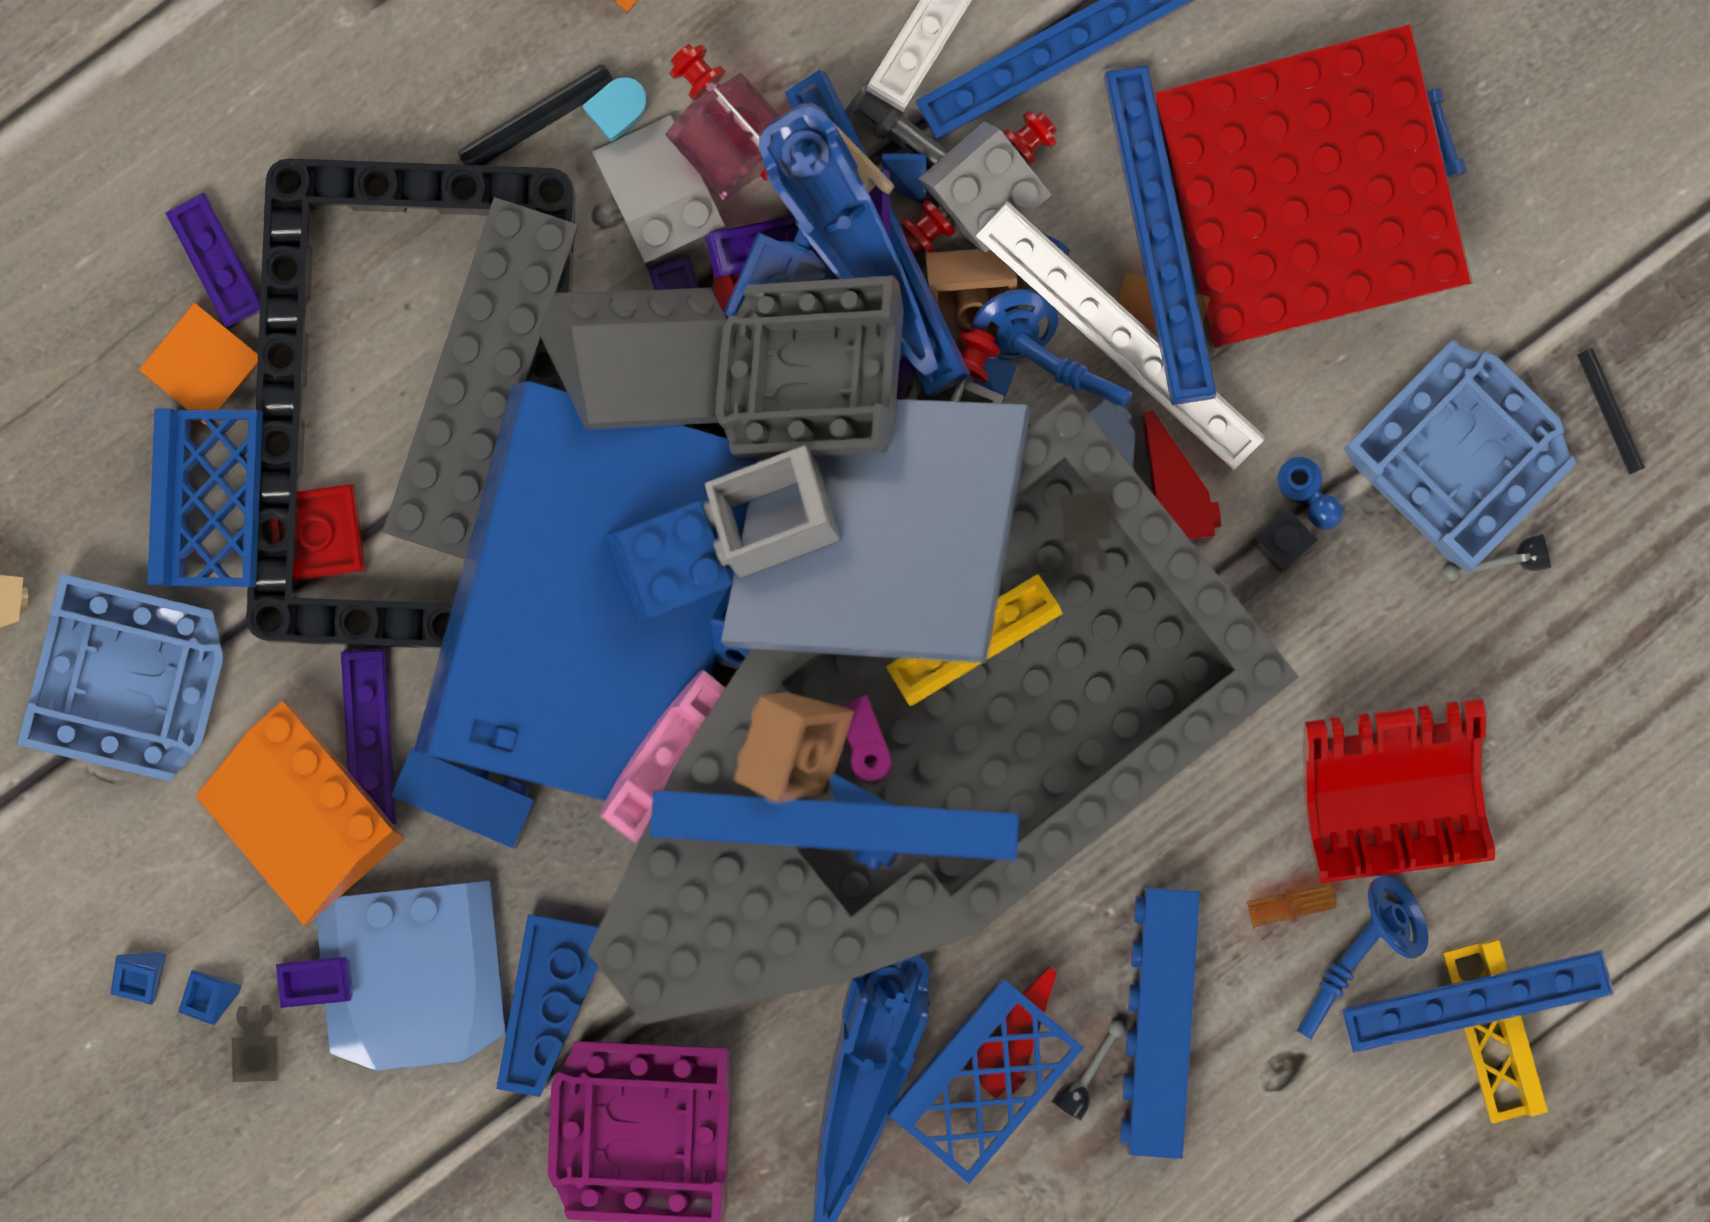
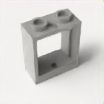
[703,445,840,578]

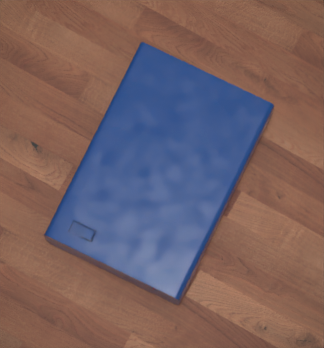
[414,381,757,802]

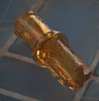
[1247,884,1337,928]

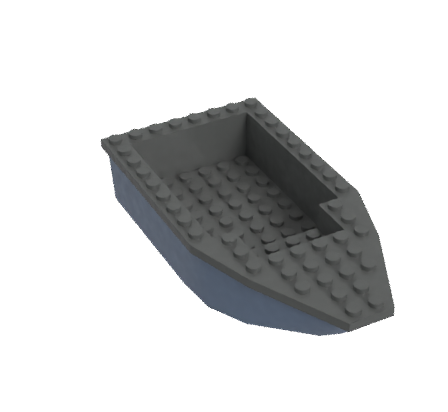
[587,394,1299,1024]

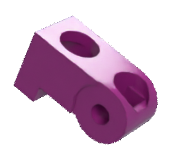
[839,695,893,785]

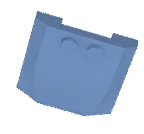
[1344,340,1576,573]
[17,573,223,781]
[316,880,507,1071]

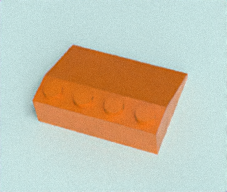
[196,701,406,927]

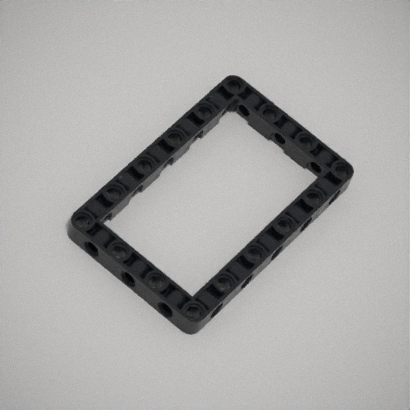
[246,158,576,649]

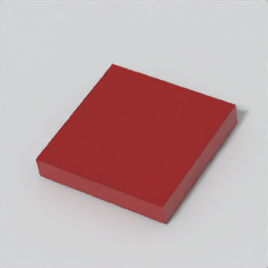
[270,484,366,581]

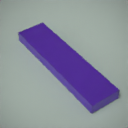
[341,649,397,824]

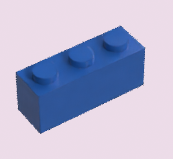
[391,748,537,849]

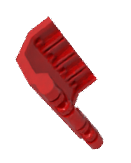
[1303,698,1495,883]

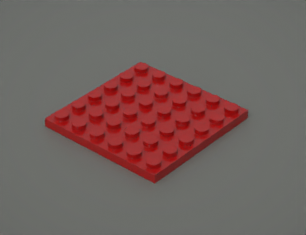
[1155,24,1473,348]

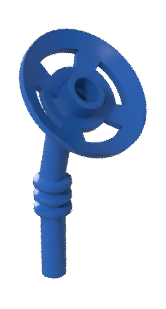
[972,289,1132,408]
[1296,875,1429,1040]

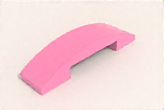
[599,670,725,843]

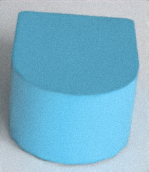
[583,77,648,142]

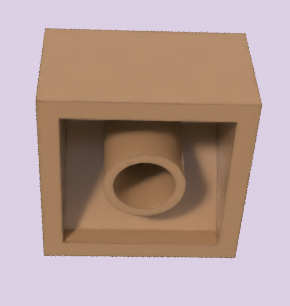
[925,249,1018,352]
[734,693,854,802]

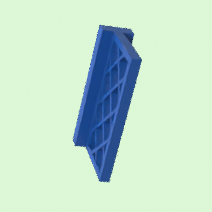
[147,409,263,588]
[887,977,1084,1184]

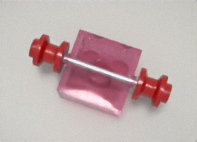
[665,44,784,202]

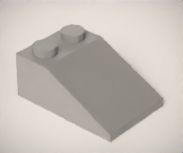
[592,115,726,269]

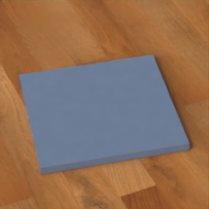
[721,400,1031,663]

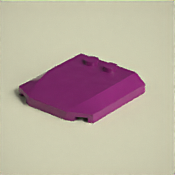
[547,1041,732,1222]

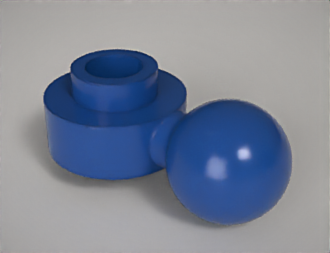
[1278,457,1343,530]

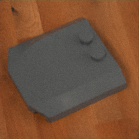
[715,276,903,460]

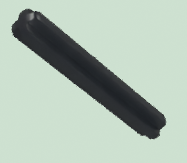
[458,65,613,165]

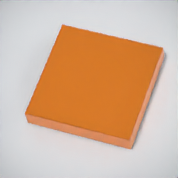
[139,303,258,425]

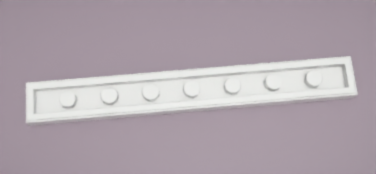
[976,201,1265,470]

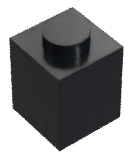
[1251,508,1318,573]

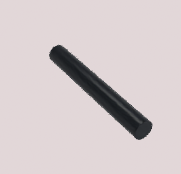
[1577,348,1645,475]

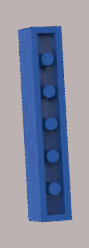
[1119,888,1200,1159]

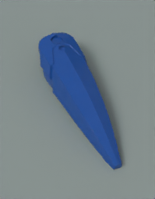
[759,103,938,376]
[813,954,931,1222]

